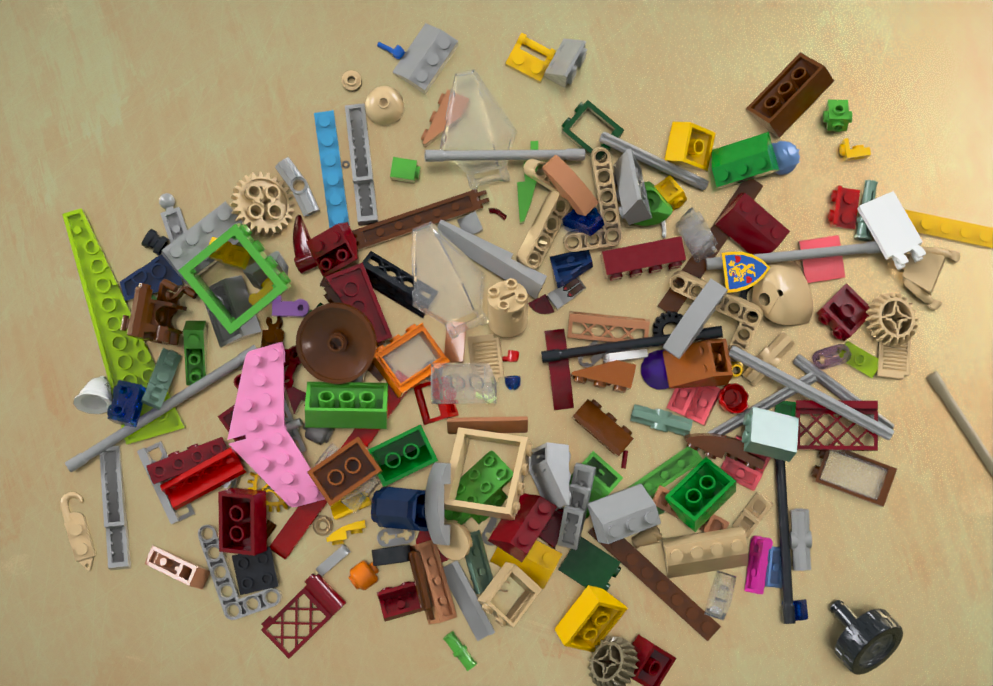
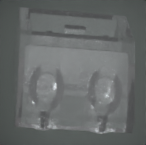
[675,207,718,263]

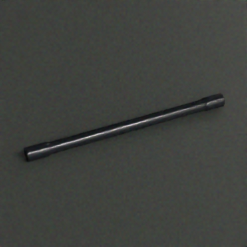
[541,326,723,363]
[774,458,796,624]

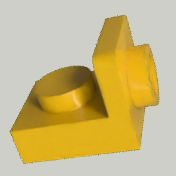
[839,138,871,161]
[654,175,687,210]

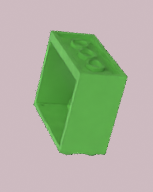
[178,223,291,335]

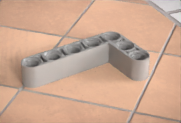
[198,525,282,620]

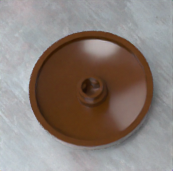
[296,303,377,384]

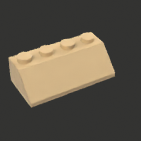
[662,526,748,578]

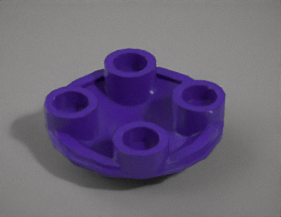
[641,350,669,390]

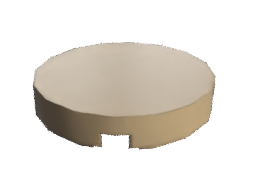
[437,520,472,560]

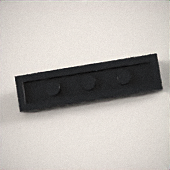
[362,251,439,318]

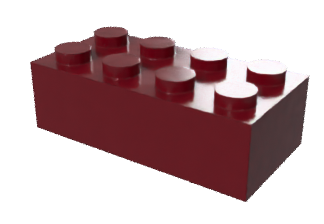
[600,236,686,281]

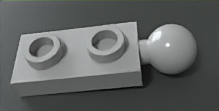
[159,193,188,243]

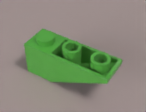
[183,321,207,385]

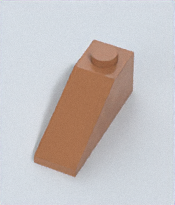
[145,545,210,590]

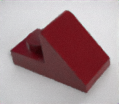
[286,386,306,415]

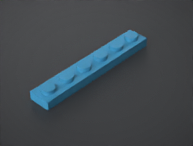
[314,110,350,228]

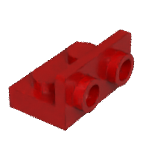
[828,185,860,230]

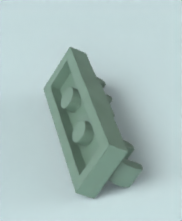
[141,348,181,410]
[465,530,493,594]

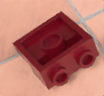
[817,283,870,342]

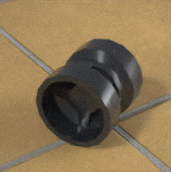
[141,228,169,256]

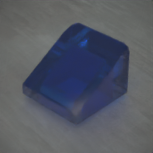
[782,599,808,621]

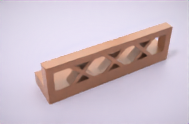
[567,311,650,342]
[410,540,457,625]

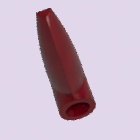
[293,215,318,274]

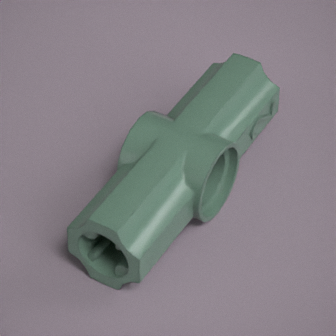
[630,404,693,436]

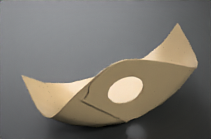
[752,261,814,325]

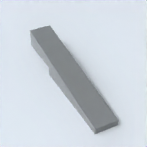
[345,103,378,226]
[434,220,547,299]
[100,446,131,570]

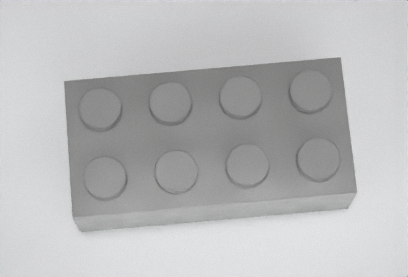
[162,201,242,285]

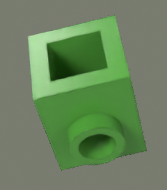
[390,157,421,183]

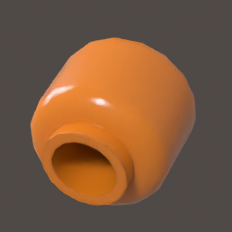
[348,560,379,590]

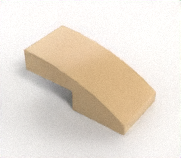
[732,492,773,538]

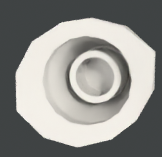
[73,376,113,414]

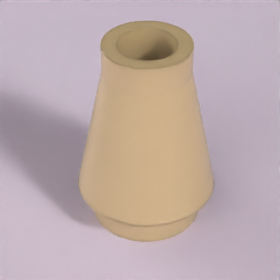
[632,525,663,549]

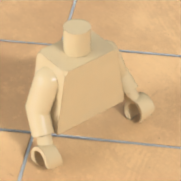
[894,247,960,310]

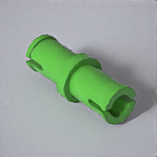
[443,631,477,671]

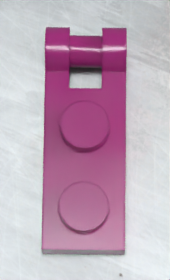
[745,536,773,594]

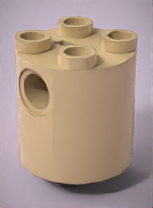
[487,278,528,337]

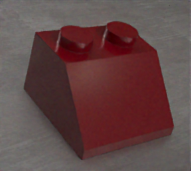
[631,634,676,686]

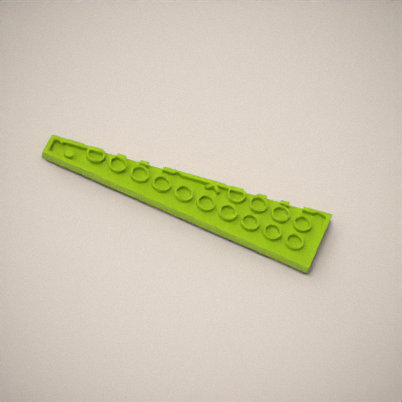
[62,208,185,445]

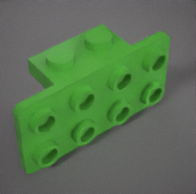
[444,451,514,525]

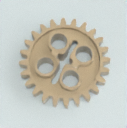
[230,171,295,236]

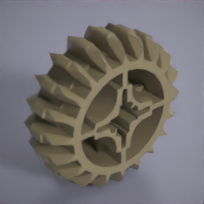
[588,636,639,686]

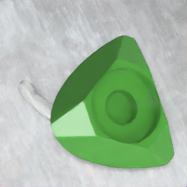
[634,181,673,238]

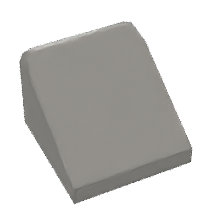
[457,211,483,235]

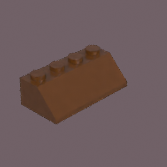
[746,52,834,138]

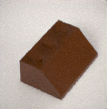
[571,399,634,457]

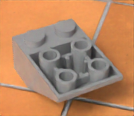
[544,38,588,88]
[529,442,571,511]

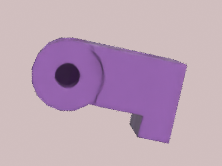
[272,296,310,318]

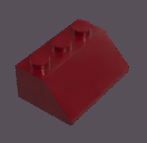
[714,193,790,255]
[488,493,557,562]

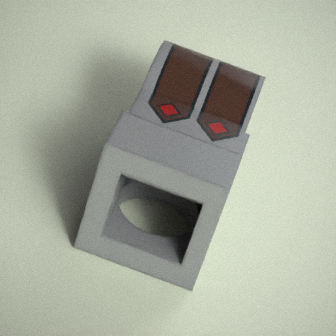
[547,277,586,311]

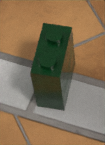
[558,537,621,591]

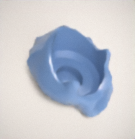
[772,141,800,175]

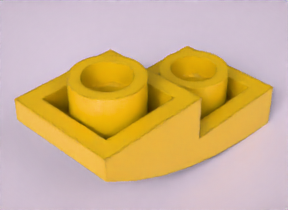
[326,520,367,545]

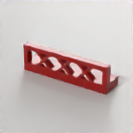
[160,447,246,510]

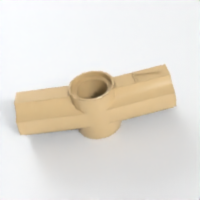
[742,331,795,387]

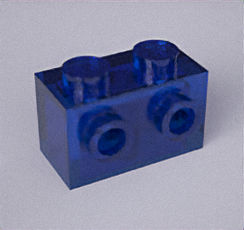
[107,380,146,428]

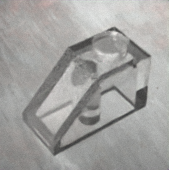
[704,570,736,621]

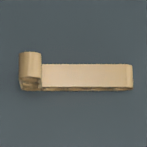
[563,147,622,252]
[517,159,571,269]
[669,271,763,362]

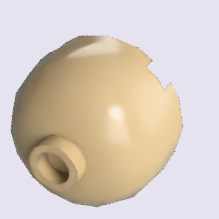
[365,86,405,126]

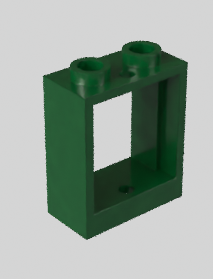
[561,100,624,162]

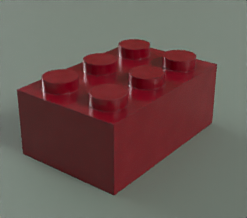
[218,488,267,556]

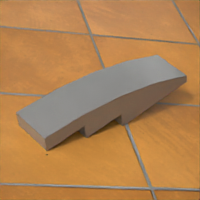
[663,279,728,359]
[557,463,596,550]

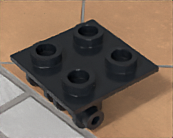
[232,547,279,595]

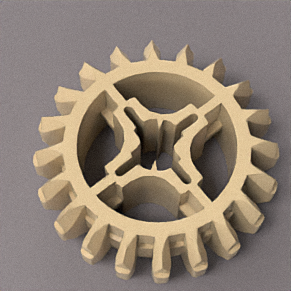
[865,292,919,347]

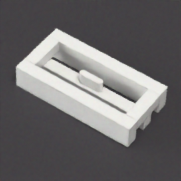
[603,349,648,363]

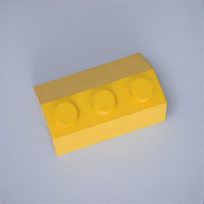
[490,540,562,589]
[554,585,628,652]

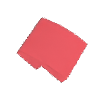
[799,235,845,283]
[666,386,721,426]
[720,435,771,491]

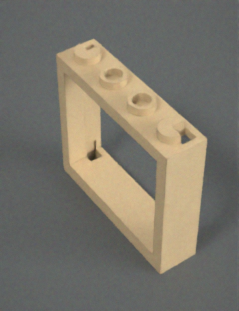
[444,427,533,520]

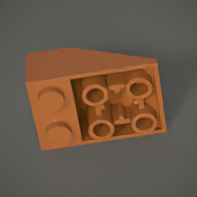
[662,339,733,389]
[571,360,636,393]

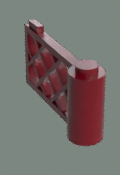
[261,573,347,659]

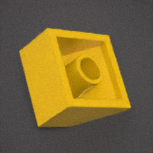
[665,122,716,171]

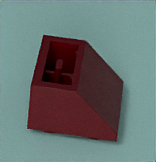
[306,222,358,278]

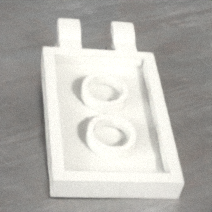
[857,191,926,270]

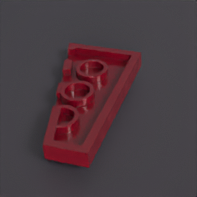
[325,263,392,344]

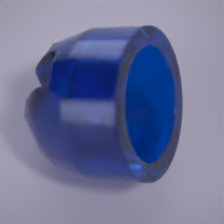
[505,375,521,390]

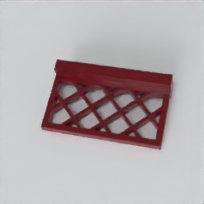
[796,400,878,451]

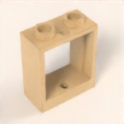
[477,562,542,628]

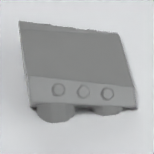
[243,251,289,290]

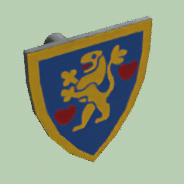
[721,252,770,293]

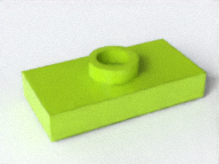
[837,341,878,379]

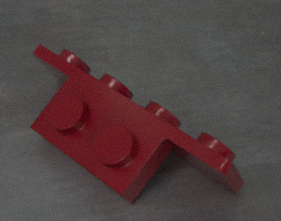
[146,437,227,484]

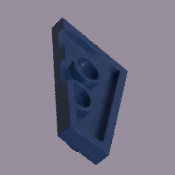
[120,254,184,302]

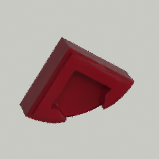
[528,294,555,314]

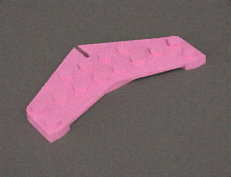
[227,342,325,507]

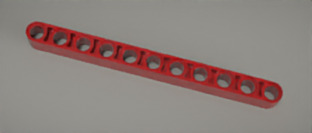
[269,370,409,560]

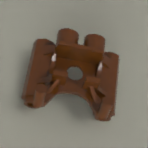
[120,279,198,346]

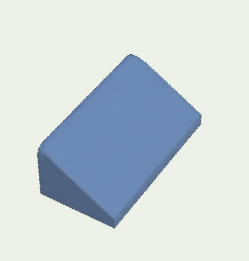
[765,546,782,588]

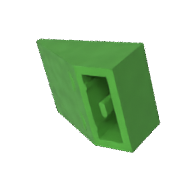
[569,451,623,520]

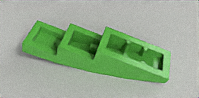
[517,141,538,224]

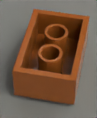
[307,437,383,507]

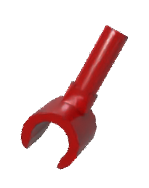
[502,350,519,362]

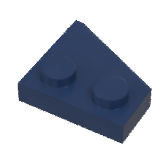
[550,250,593,288]

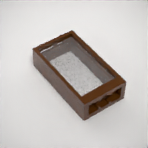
[811,443,897,507]

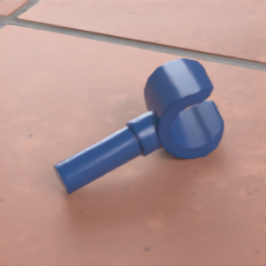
[377,42,405,59]

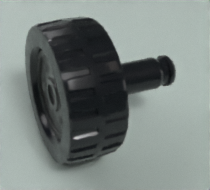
[830,600,903,675]

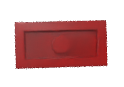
[413,377,459,425]

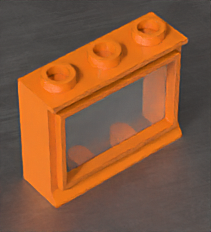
[373,322,450,398]

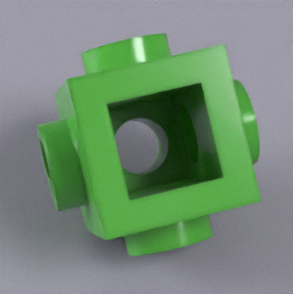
[823,99,852,132]

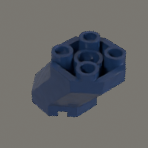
[371,487,429,532]

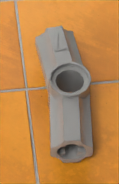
[275,157,320,217]
[789,508,812,571]

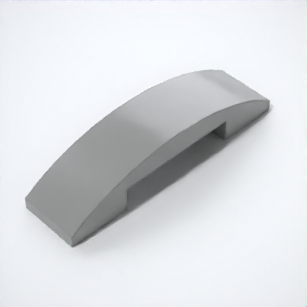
[425,462,451,545]

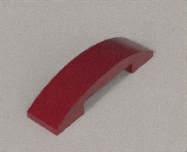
[544,329,574,410]

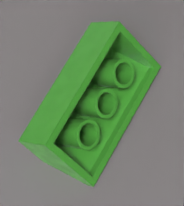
[305,382,388,429]

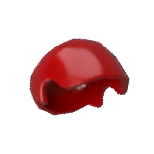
[718,383,749,414]

